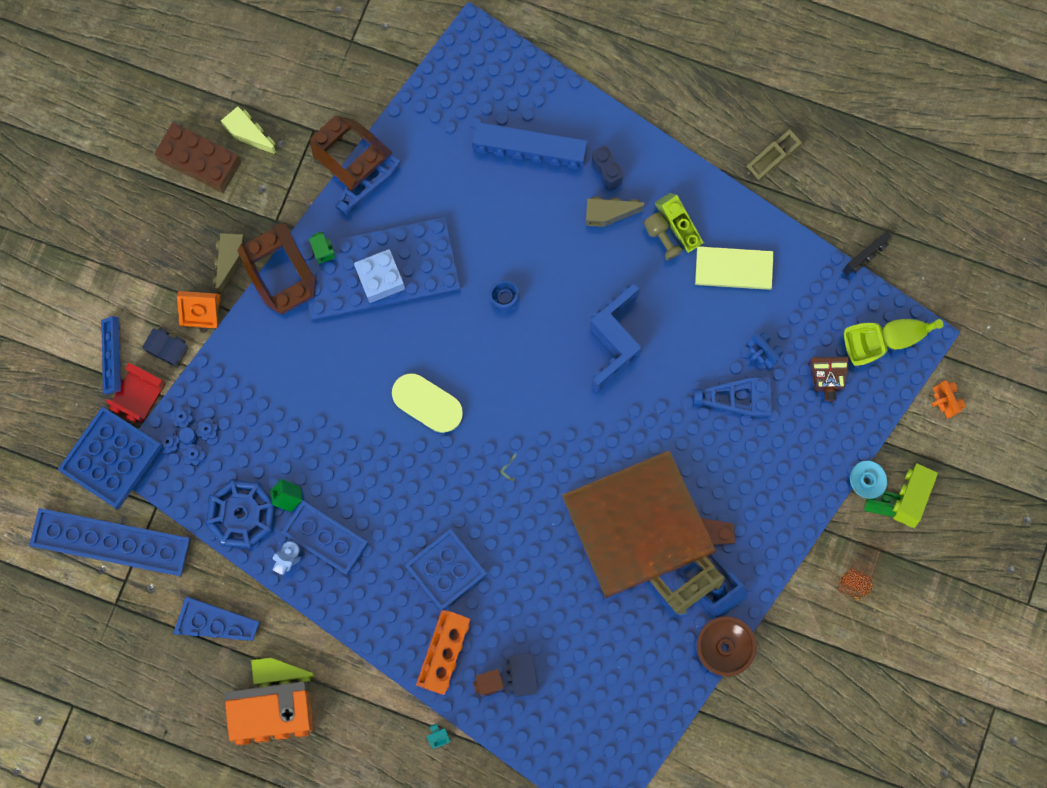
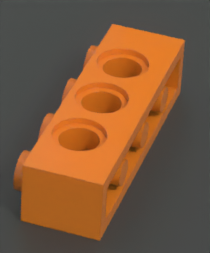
[416,610,470,695]

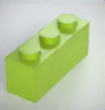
[892,463,938,528]

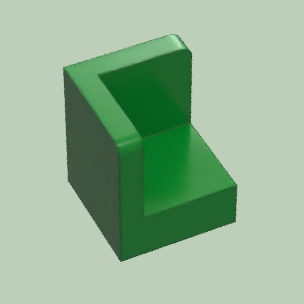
[270,479,302,512]

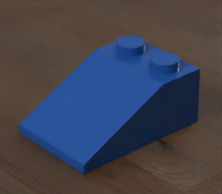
[678,547,748,618]

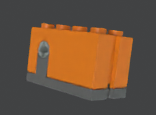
[224,682,314,745]

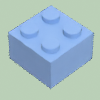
[354,249,405,303]

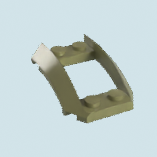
[636,523,725,614]

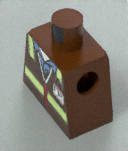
[809,357,848,402]

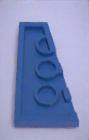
[173,596,261,641]

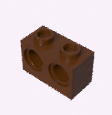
[473,669,504,697]

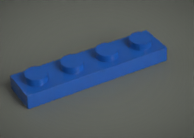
[101,316,121,395]

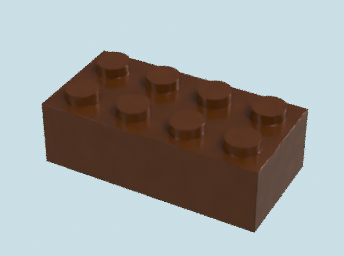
[154,122,241,193]

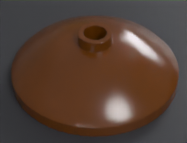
[697,616,757,677]

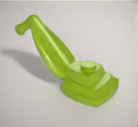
[844,319,943,366]

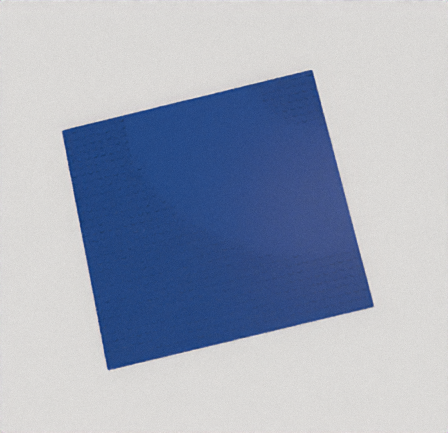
[133,2,959,788]

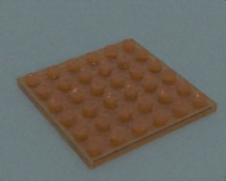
[562,450,716,598]

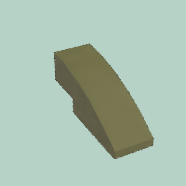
[747,129,804,180]

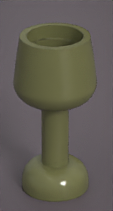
[643,212,683,261]

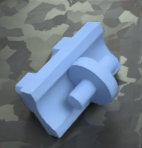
[272,541,301,575]

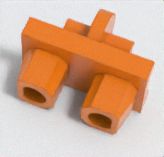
[932,380,966,419]

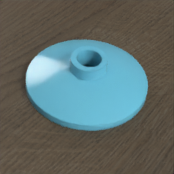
[850,461,887,499]

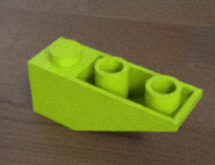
[655,193,704,253]
[251,658,315,688]

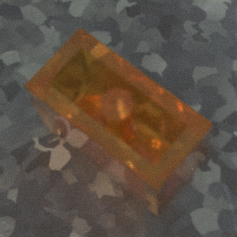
[837,568,873,600]

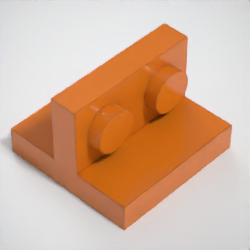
[177,291,221,328]

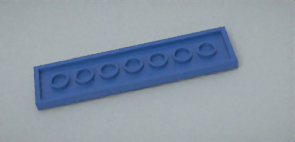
[29,508,191,577]

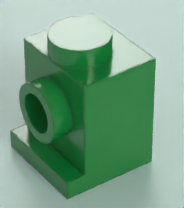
[309,232,336,264]

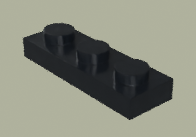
[842,231,892,276]

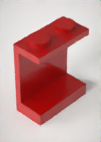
[106,363,165,423]

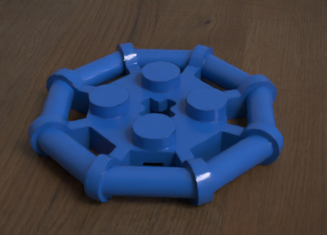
[205,479,276,549]

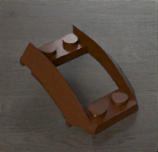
[310,116,392,191]
[237,223,316,315]

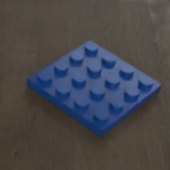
[57,406,163,510]

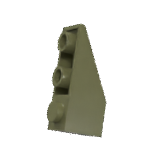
[585,197,644,227]
[213,233,246,293]

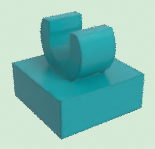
[427,723,451,750]

